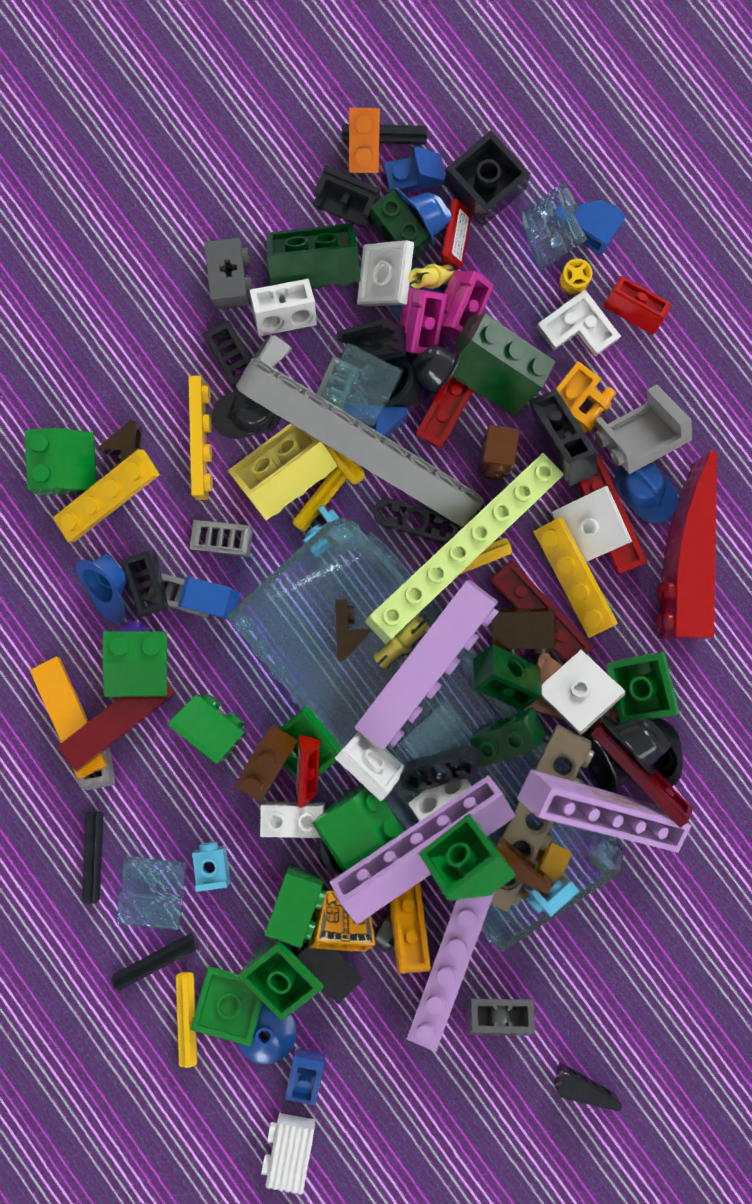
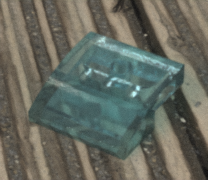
[522,182,588,270]
[320,343,404,426]
[399,701,475,773]
[117,856,187,930]

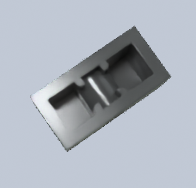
[204,237,253,310]
[465,999,535,1036]

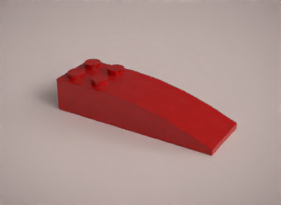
[656,451,717,640]

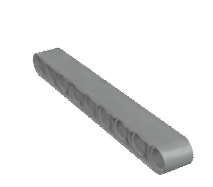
[236,358,484,527]

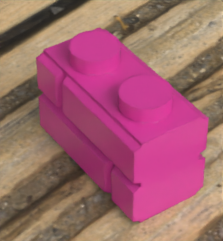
[440,271,494,340]
[399,287,447,354]

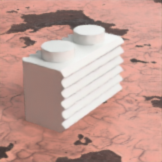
[261,1113,316,1195]

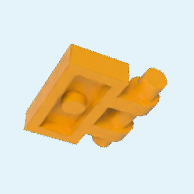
[555,361,616,433]

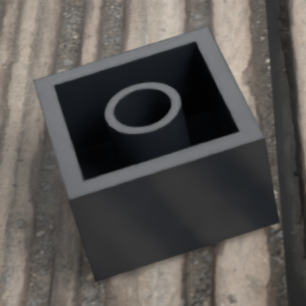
[444,130,531,226]

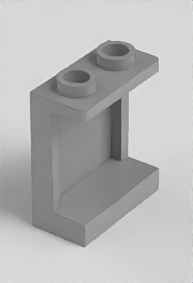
[594,385,692,474]

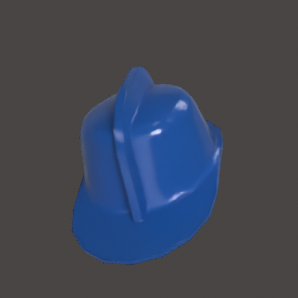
[392,188,452,246]
[614,462,678,523]
[75,554,127,623]

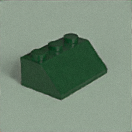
[266,223,360,289]
[452,313,556,416]

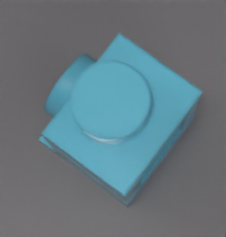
[192,842,231,892]

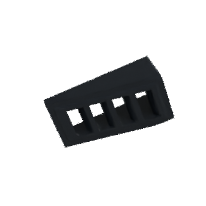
[203,320,251,388]
[121,551,169,618]
[554,1063,622,1112]

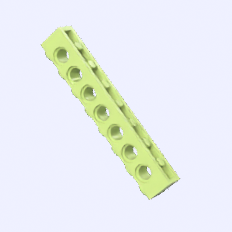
[365,453,564,644]

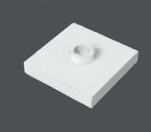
[357,240,414,307]
[552,486,632,562]
[541,650,625,735]
[335,732,404,801]

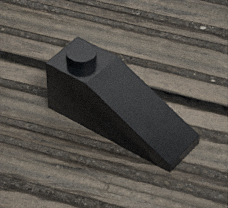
[529,389,597,486]

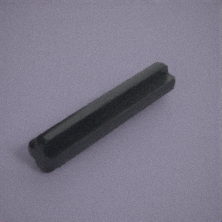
[342,124,428,144]
[82,811,104,904]
[111,934,198,991]

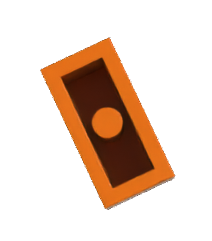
[349,108,380,173]

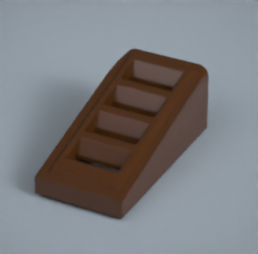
[496,837,552,894]

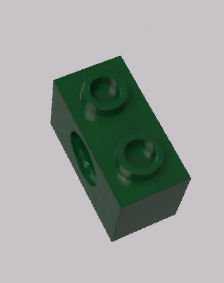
[370,190,430,262]
[473,644,542,711]
[469,707,546,767]

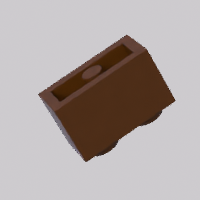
[478,425,520,480]
[234,724,299,803]

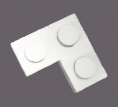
[536,290,621,356]

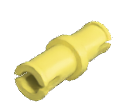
[409,264,454,289]
[374,615,430,669]

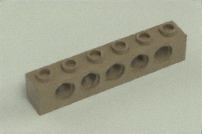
[491,724,594,912]

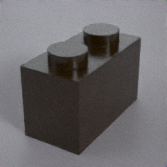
[491,607,556,654]

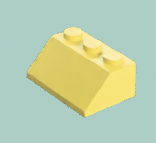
[227,423,338,521]

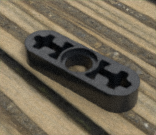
[373,498,458,543]
[399,745,482,792]

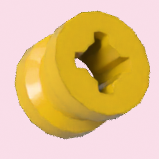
[559,259,593,296]

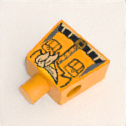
[308,876,375,952]

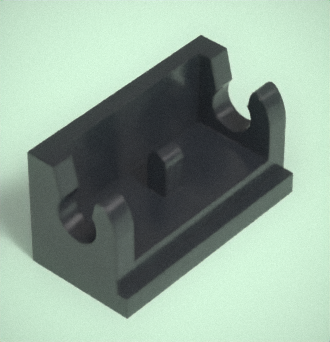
[313,165,380,229]
[337,319,406,367]
[294,940,363,1005]

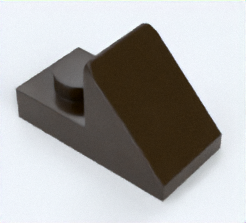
[98,421,142,467]
[335,599,373,661]

